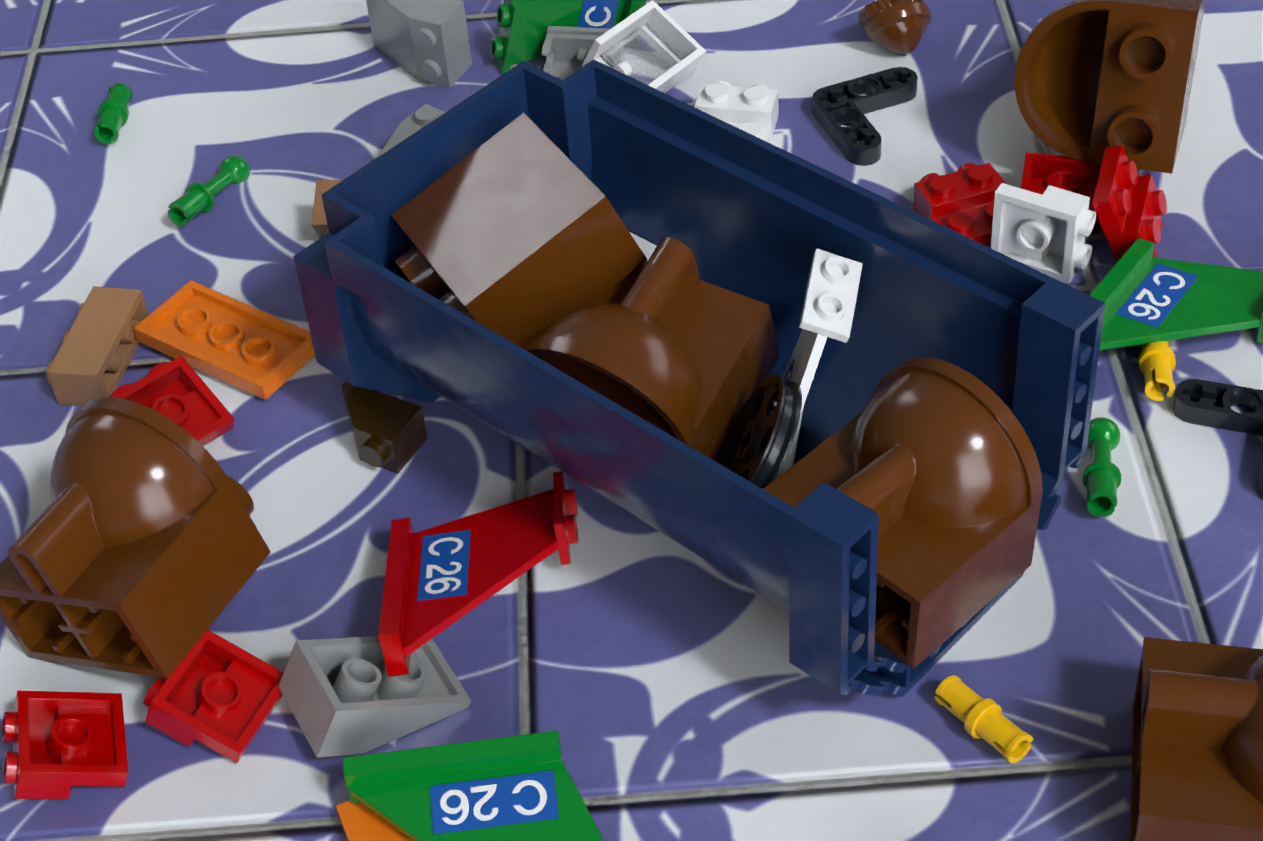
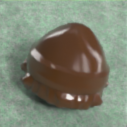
[858,0,932,54]

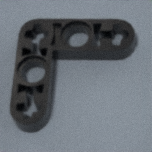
[812,67,918,166]
[1172,379,1263,500]

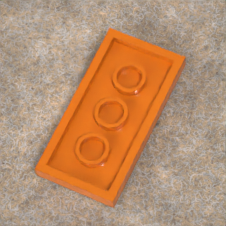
[133,280,315,400]

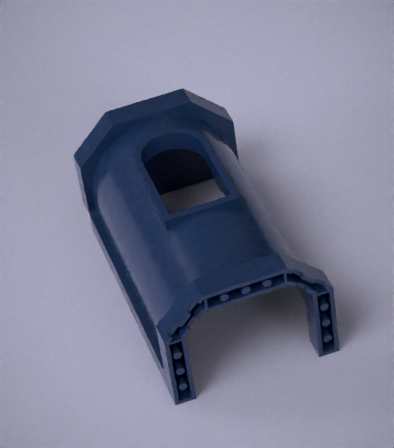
[293,59,1105,696]

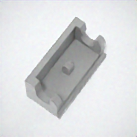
[542,26,624,80]

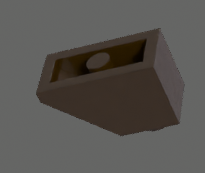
[342,381,427,474]

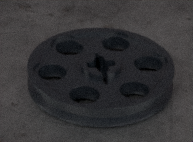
[718,374,802,489]

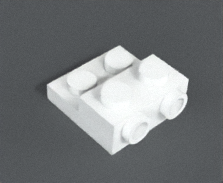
[694,81,779,143]
[991,183,1096,284]

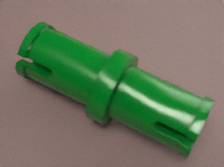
[93,83,133,144]

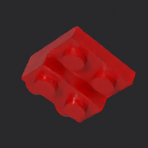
[1092,145,1167,262]
[1021,152,1102,222]
[913,163,1006,246]
[110,355,235,446]
[143,630,284,763]
[2,691,128,799]

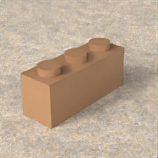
[46,286,149,406]

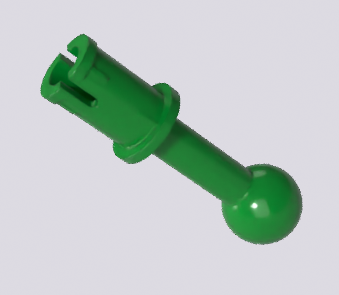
[168,156,250,226]
[1082,417,1121,517]

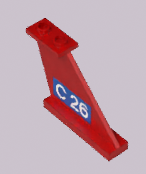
[378,471,579,677]

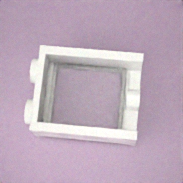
[582,0,706,93]

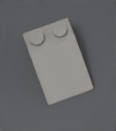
[366,0,472,88]
[278,636,471,758]

